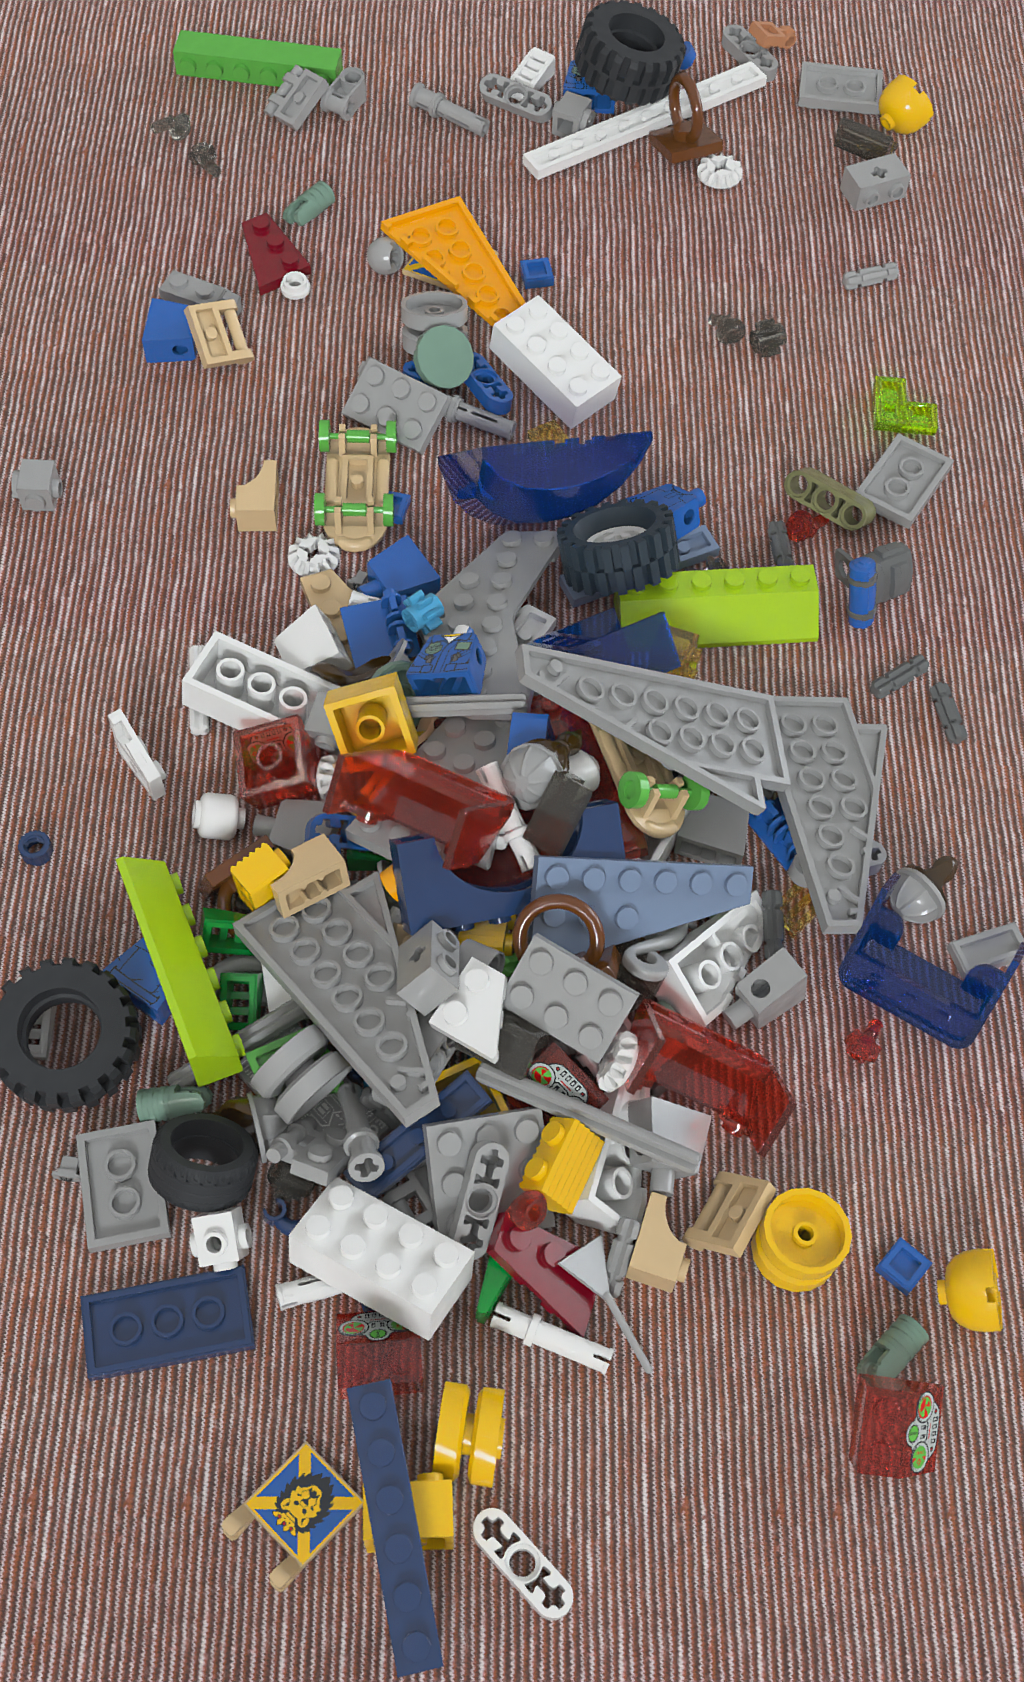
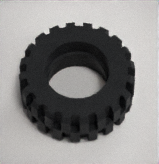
[574,0,686,106]
[0,957,142,1113]

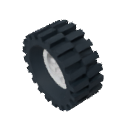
[557,499,680,596]

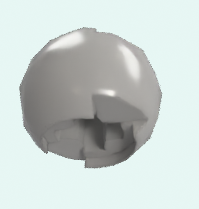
[367,236,404,276]

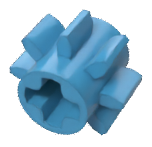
[401,590,444,635]

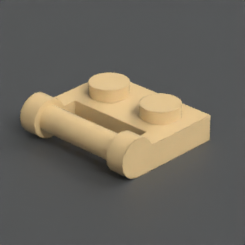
[184,299,255,369]
[682,1171,776,1258]

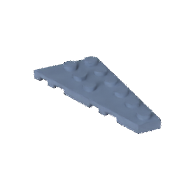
[528,855,754,955]

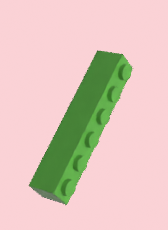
[173,30,343,87]

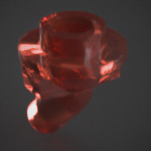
[786,510,829,542]
[844,1018,883,1064]
[506,1190,547,1231]

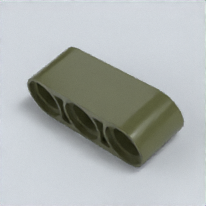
[784,467,876,531]

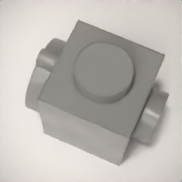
[552,91,596,138]
[11,459,63,512]

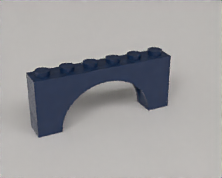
[389,799,626,936]
[346,1379,444,1677]

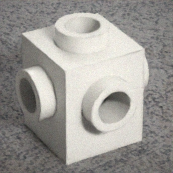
[190,1206,252,1272]

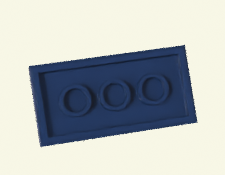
[80,1265,256,1382]

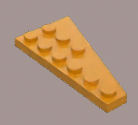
[380,196,526,327]

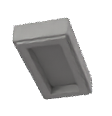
[947,922,1024,979]

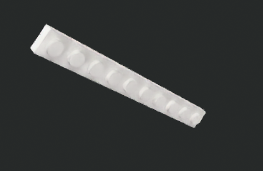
[523,61,767,180]

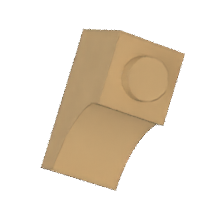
[230,460,279,531]
[271,833,351,919]
[625,1192,691,1293]

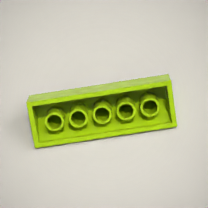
[613,564,819,652]
[115,856,246,1088]

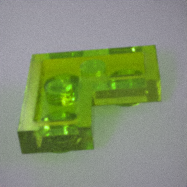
[873,376,938,436]

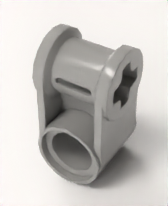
[320,67,366,121]

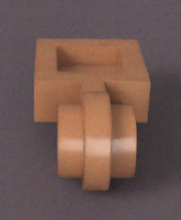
[748,21,797,49]

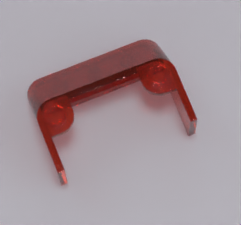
[322,749,515,870]
[624,999,797,1158]

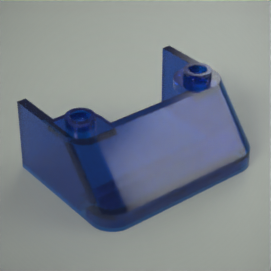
[527,608,682,673]
[838,872,1024,1049]

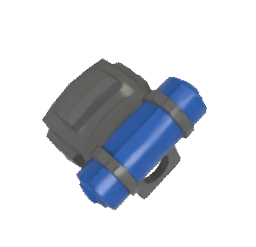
[835,541,913,629]

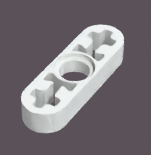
[473,1508,573,1621]

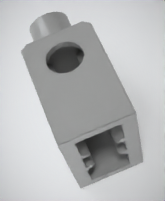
[674,794,749,865]
[253,799,342,865]
[722,947,808,1030]
[628,1096,711,1197]

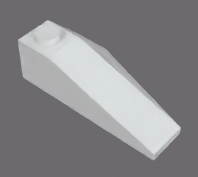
[647,890,765,1027]
[566,1067,650,1235]

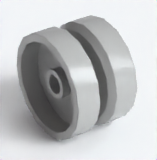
[401,291,468,355]
[250,1024,352,1125]

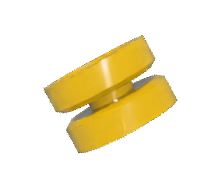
[751,1188,852,1292]
[432,1381,506,1488]

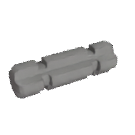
[842,262,899,290]
[606,1217,641,1298]

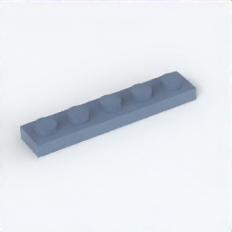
[559,524,720,608]

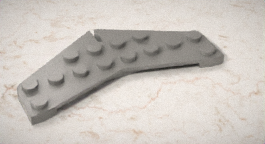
[418,530,560,720]

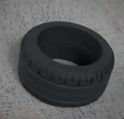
[148,1113,258,1212]

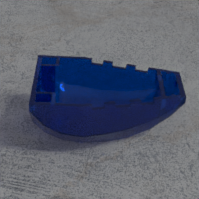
[437,431,653,525]

